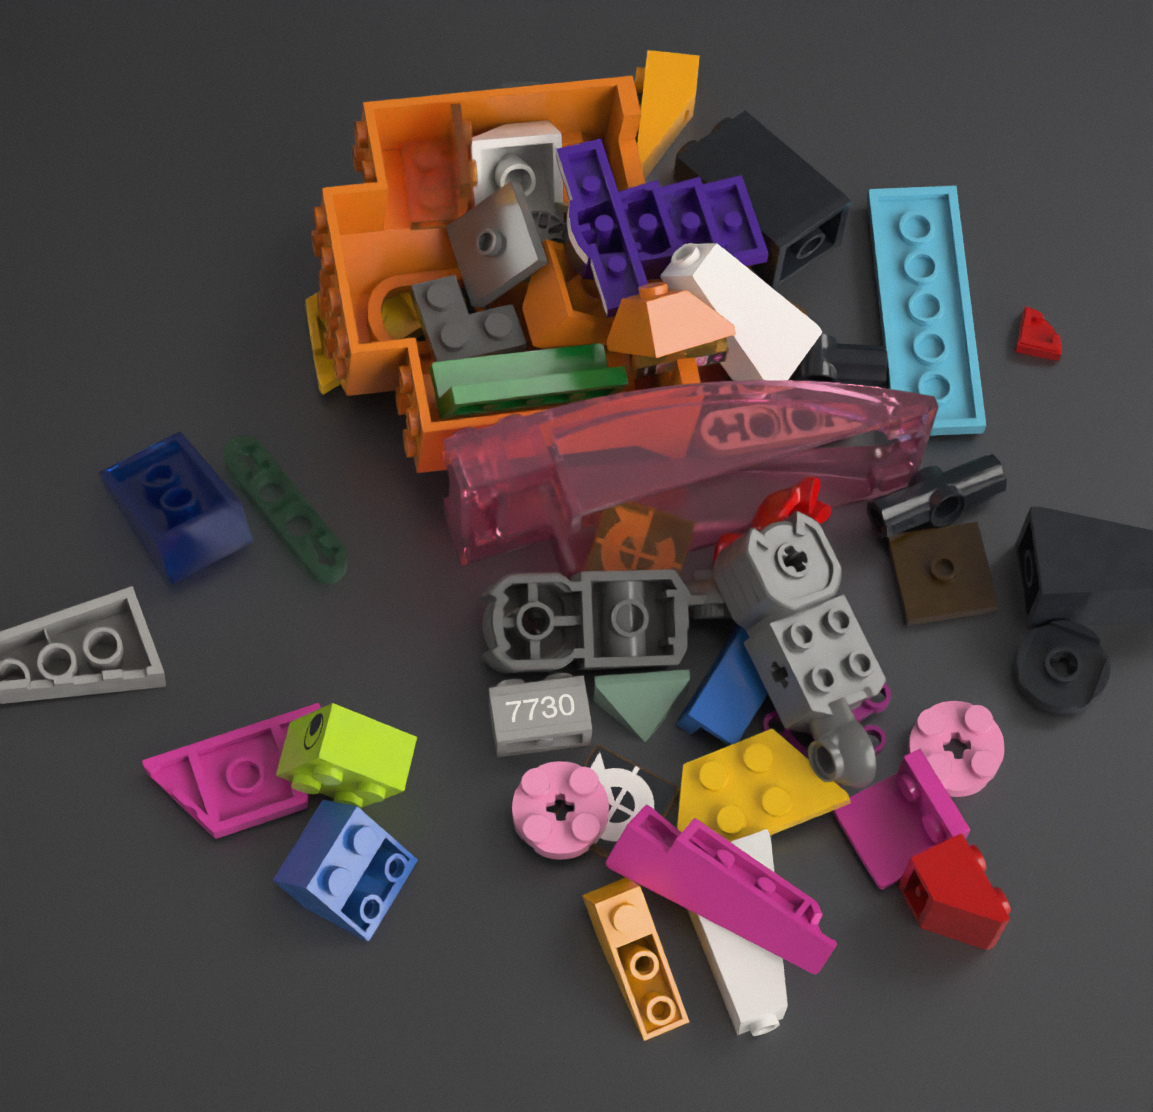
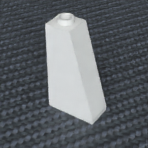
[660,243,822,397]
[687,829,788,1036]

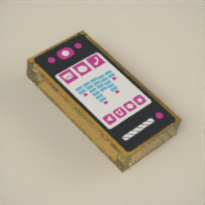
[631,337,729,379]

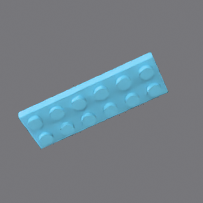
[866,186,986,437]

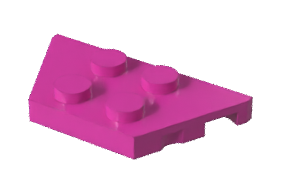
[142,703,321,839]

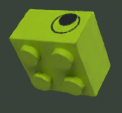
[276,703,417,809]

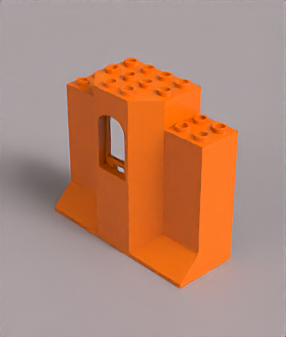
[312,76,704,473]

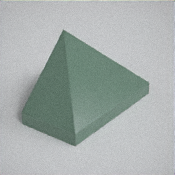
[593,669,690,742]

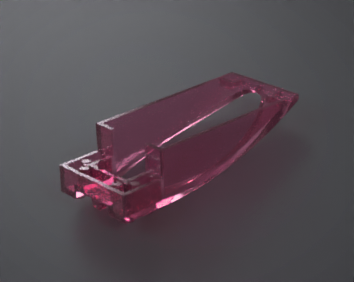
[443,380,939,581]

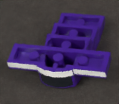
[556,139,768,318]

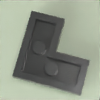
[410,275,527,363]

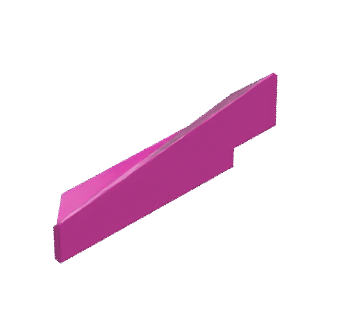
[606,804,837,974]

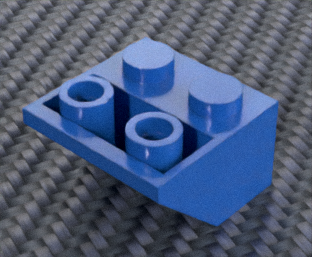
[273,800,418,941]

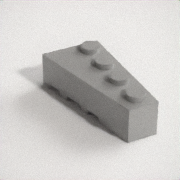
[0,586,166,704]

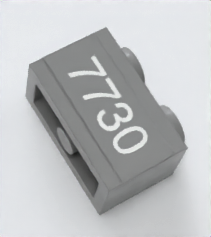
[489,673,592,757]

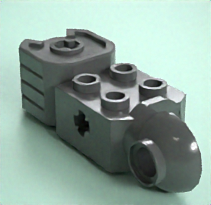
[713,511,886,788]
[479,569,733,674]

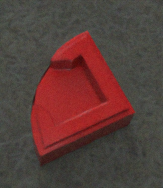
[1015,306,1062,361]

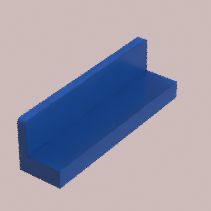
[675,624,768,746]

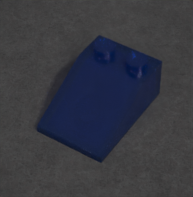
[99,431,254,584]

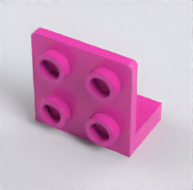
[833,748,971,890]

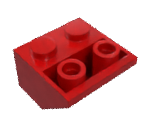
[898,833,1011,950]

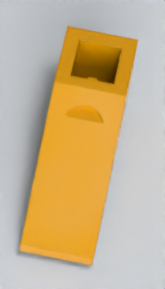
[635,50,700,179]
[582,877,689,1041]

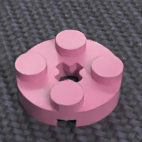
[907,701,1004,797]
[512,761,609,860]

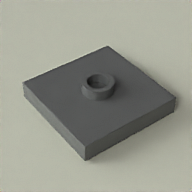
[446,181,548,308]

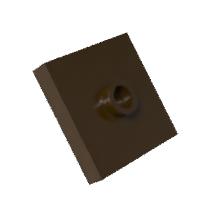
[886,521,999,626]

